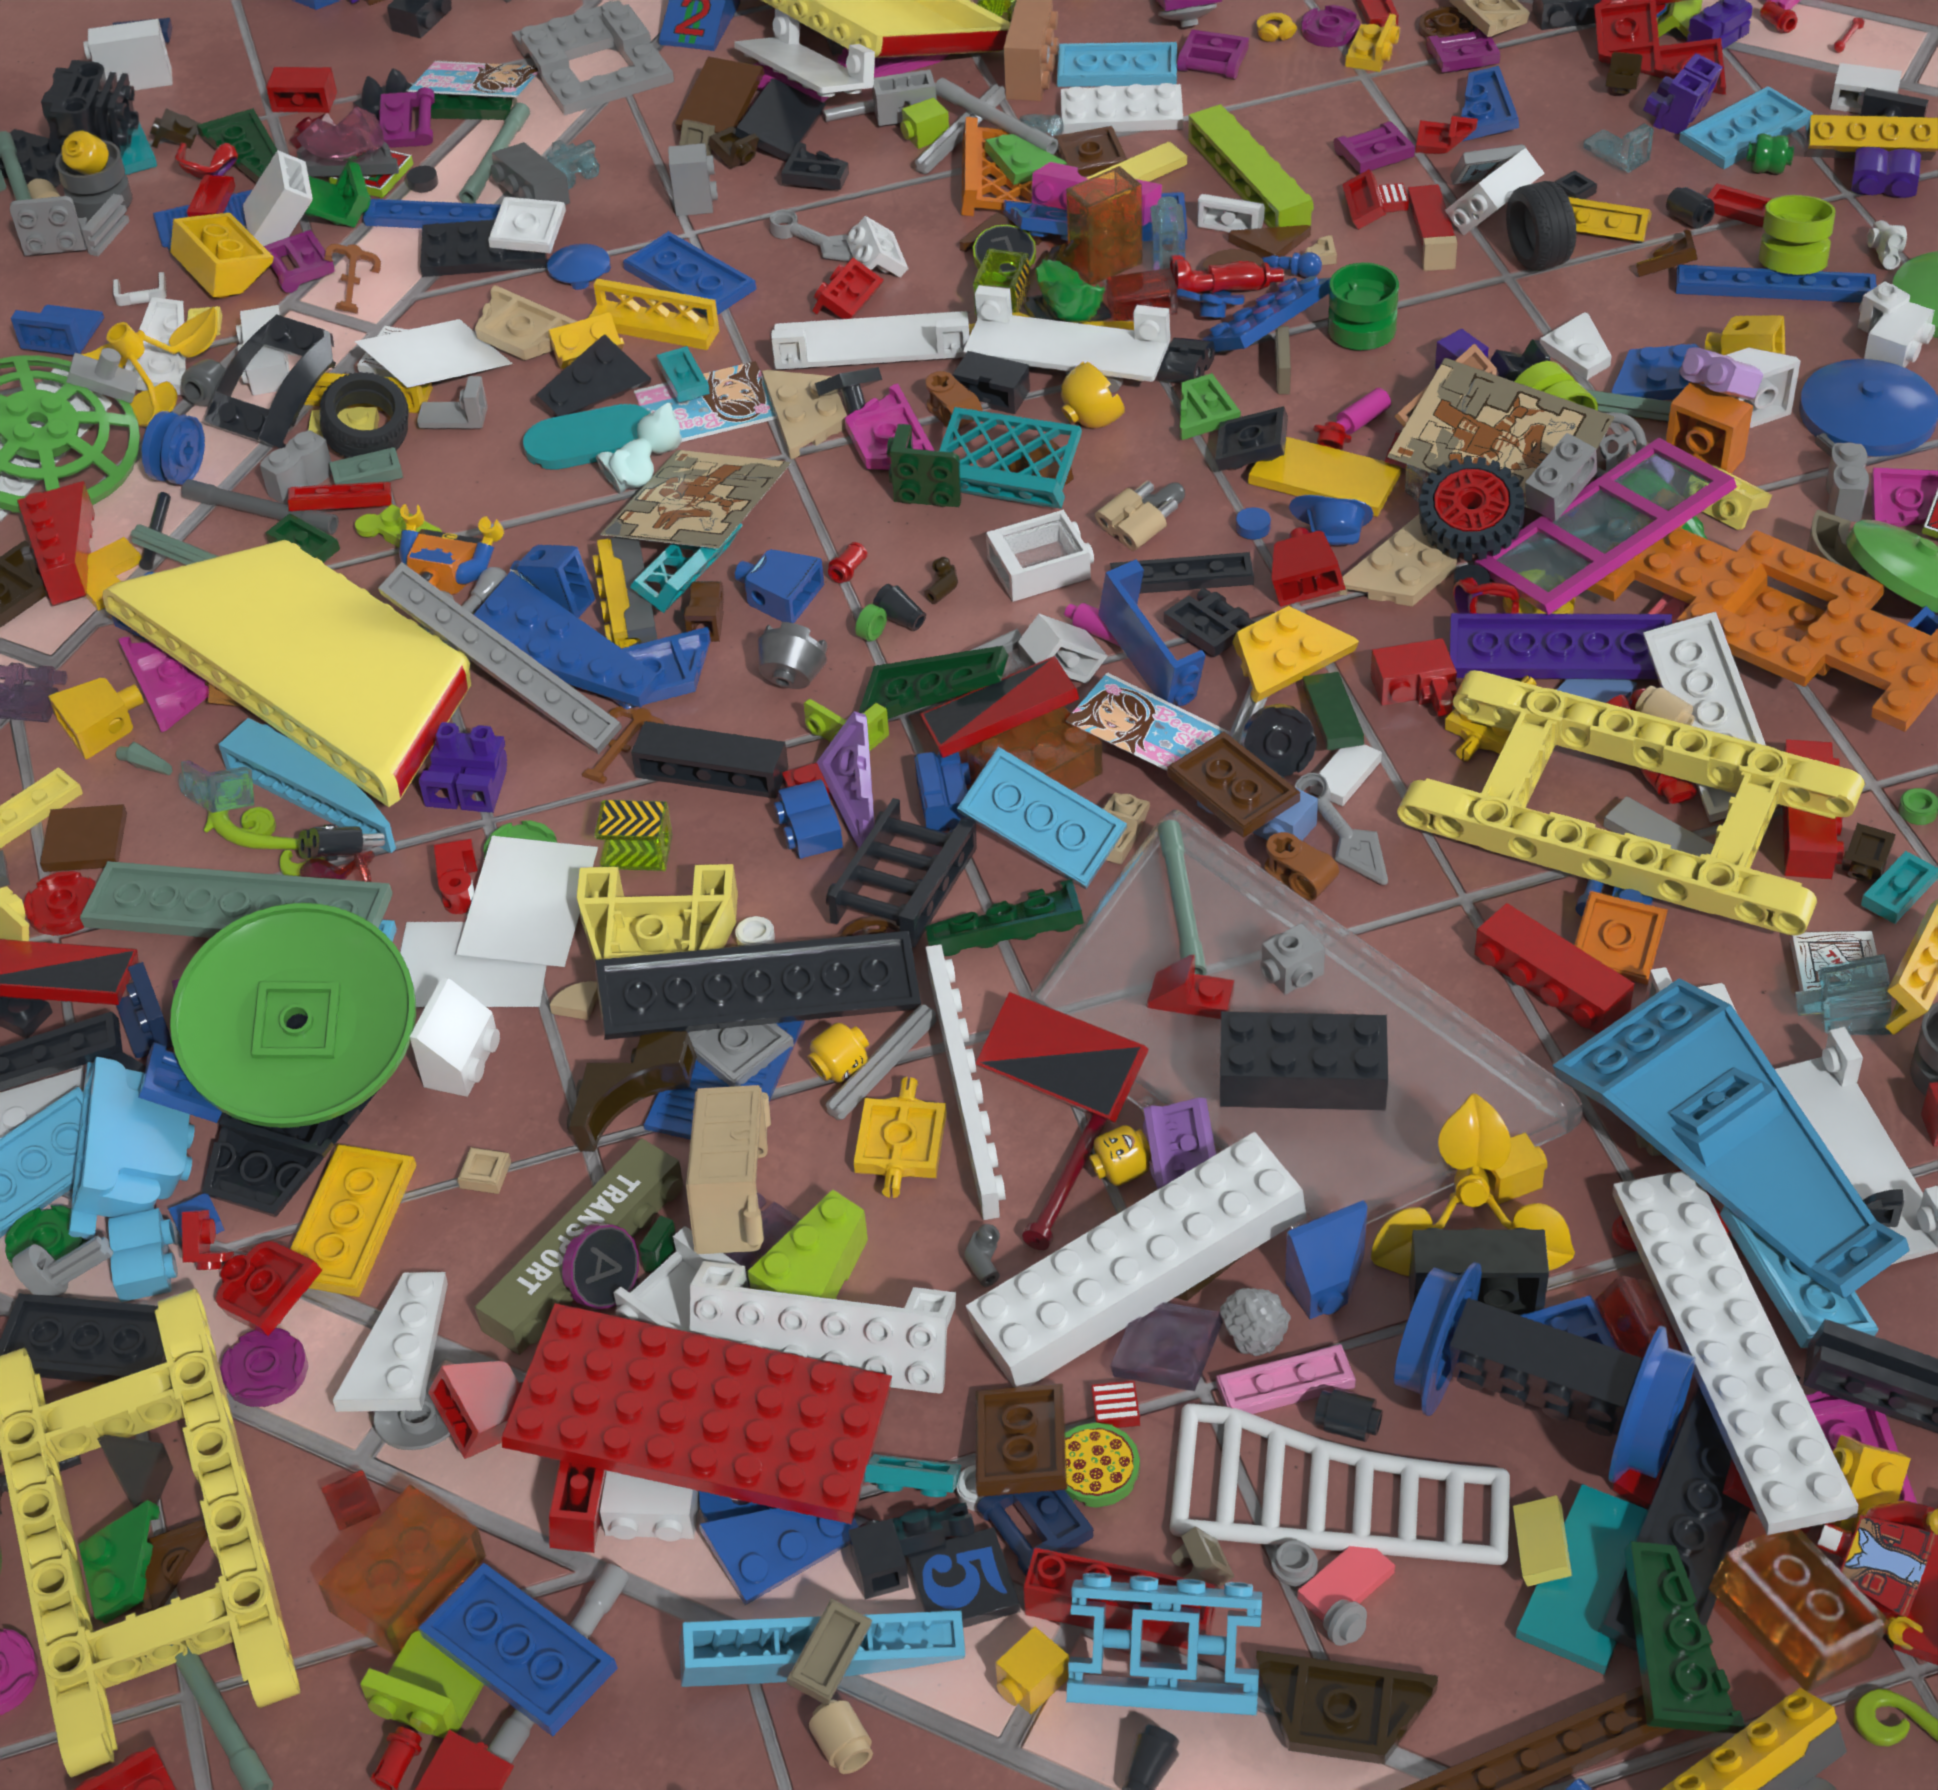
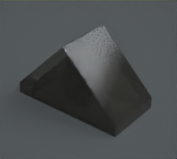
[97,1434,173,1509]

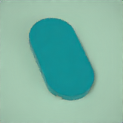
[523,404,651,470]

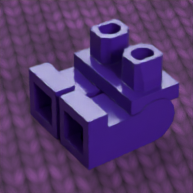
[1643,53,1723,135]
[419,722,507,813]

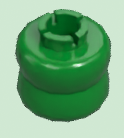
[1746,133,1794,174]

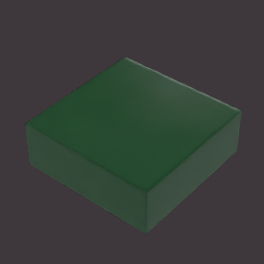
[639,1215,676,1274]

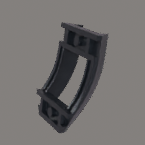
[201,314,336,449]

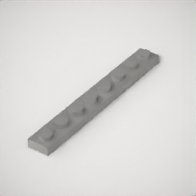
[378,562,622,755]

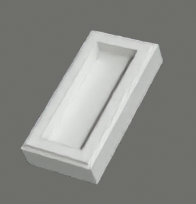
[1310,744,1382,806]

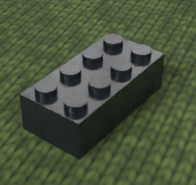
[1220,1011,1388,1111]

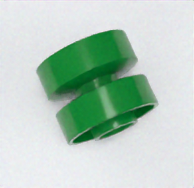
[1328,262,1399,350]

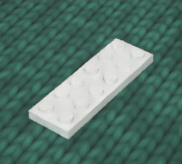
[1643,612,1766,823]

